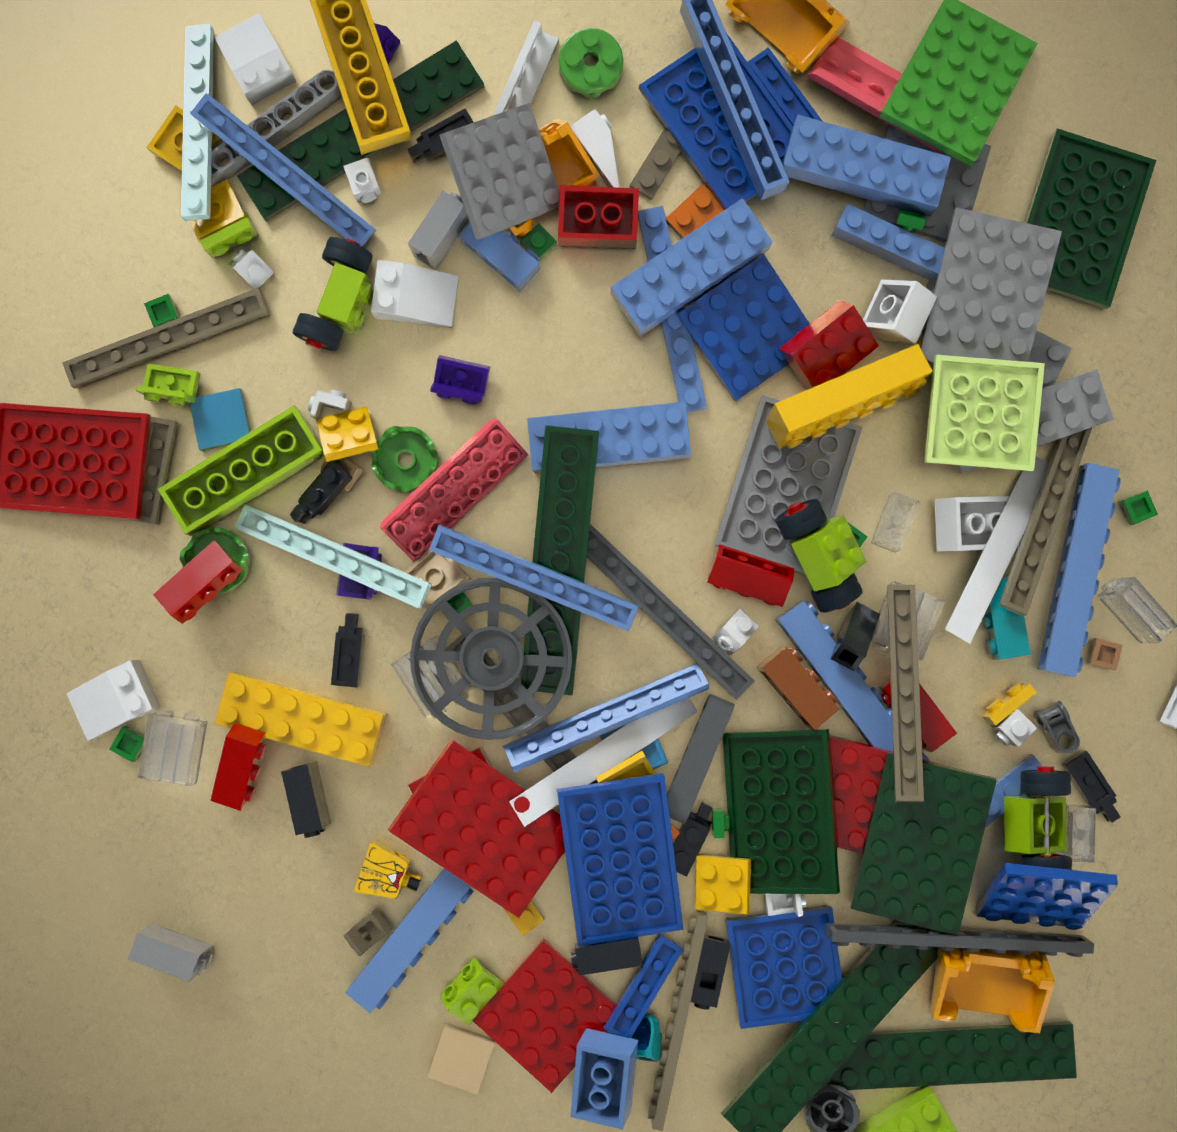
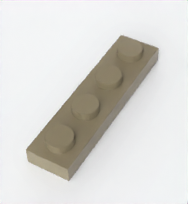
[630,127,682,200]
[130,417,178,525]

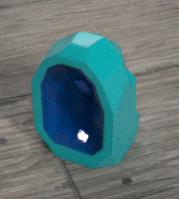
[631,1014,662,1062]

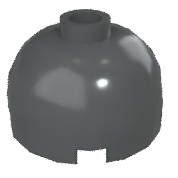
[804,1084,860,1132]

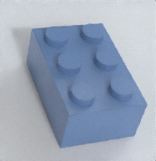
[571,1028,638,1130]

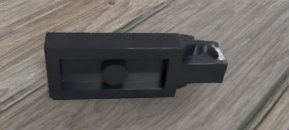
[407,108,474,163]
[290,459,353,524]
[331,613,364,688]
[1062,750,1121,823]
[673,802,713,877]

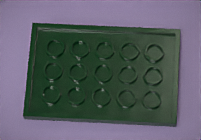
[1025,128,1157,309]
[723,729,840,894]
[851,752,997,936]

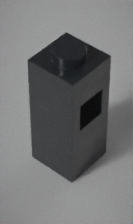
[831,602,880,671]
[691,934,731,1010]
[571,937,643,976]

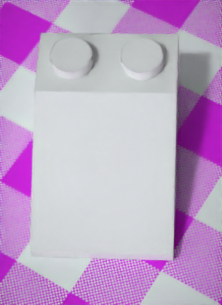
[214,13,296,105]
[371,260,459,328]
[934,496,1019,552]
[66,660,161,741]

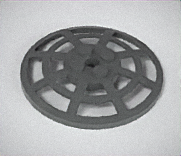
[410,578,572,740]

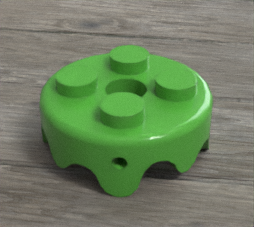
[558,28,623,99]
[372,426,438,492]
[180,527,250,594]

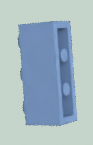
[459,223,540,292]

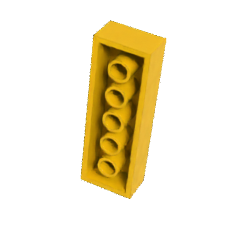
[310,0,411,155]
[765,344,933,449]
[214,672,387,767]

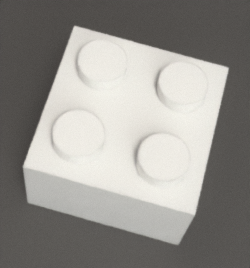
[863,279,937,344]

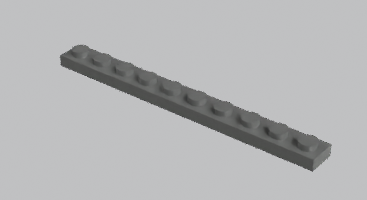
[587,524,755,700]
[824,923,1094,957]

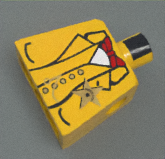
[354,839,422,899]

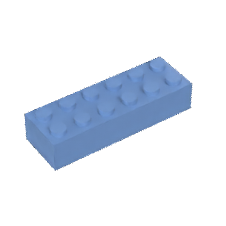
[782,114,951,216]
[610,198,773,337]
[527,402,691,474]

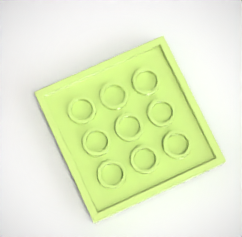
[924,355,1045,471]

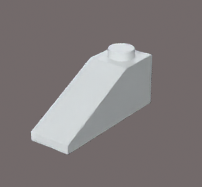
[570,109,619,188]

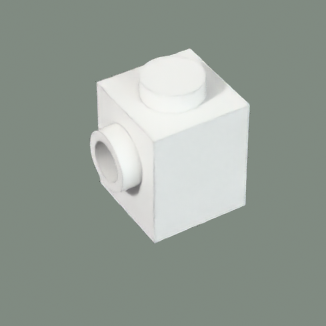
[344,158,382,203]
[991,709,1037,747]

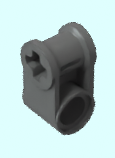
[1034,701,1080,754]

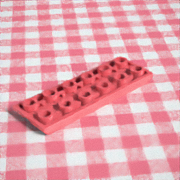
[807,38,943,154]
[380,418,529,562]

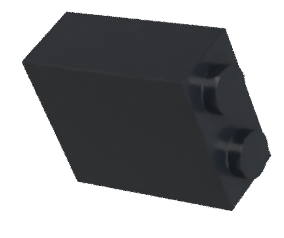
[281,761,331,838]

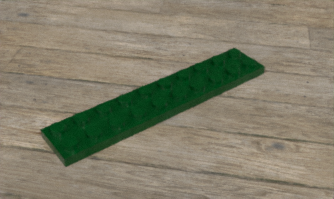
[237,40,485,222]
[521,425,600,695]
[721,920,938,1132]
[821,1021,1077,1090]

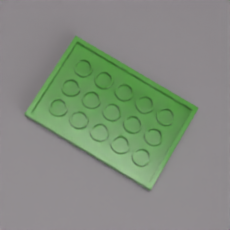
[879,0,1038,167]

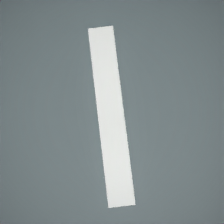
[945,456,1049,644]
[509,698,698,827]

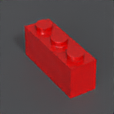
[153,540,243,624]
[707,544,795,607]
[878,679,957,752]
[210,723,267,811]

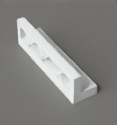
[493,20,559,115]

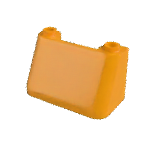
[725,0,850,74]
[508,120,600,236]
[931,947,1055,1034]

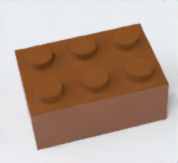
[756,647,839,730]

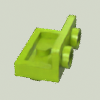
[200,211,258,258]
[136,364,201,406]
[440,957,504,1026]

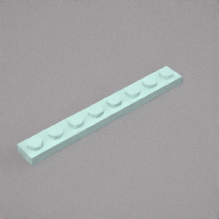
[181,24,214,221]
[235,504,432,609]

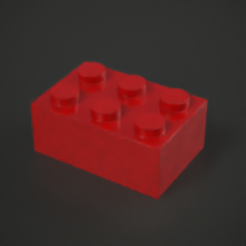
[558,185,639,249]
[779,300,879,390]

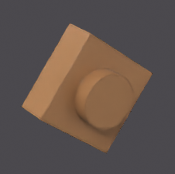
[1087,638,1123,671]

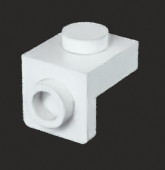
[229,247,274,289]
[308,390,351,419]
[712,609,759,655]
[764,894,806,916]

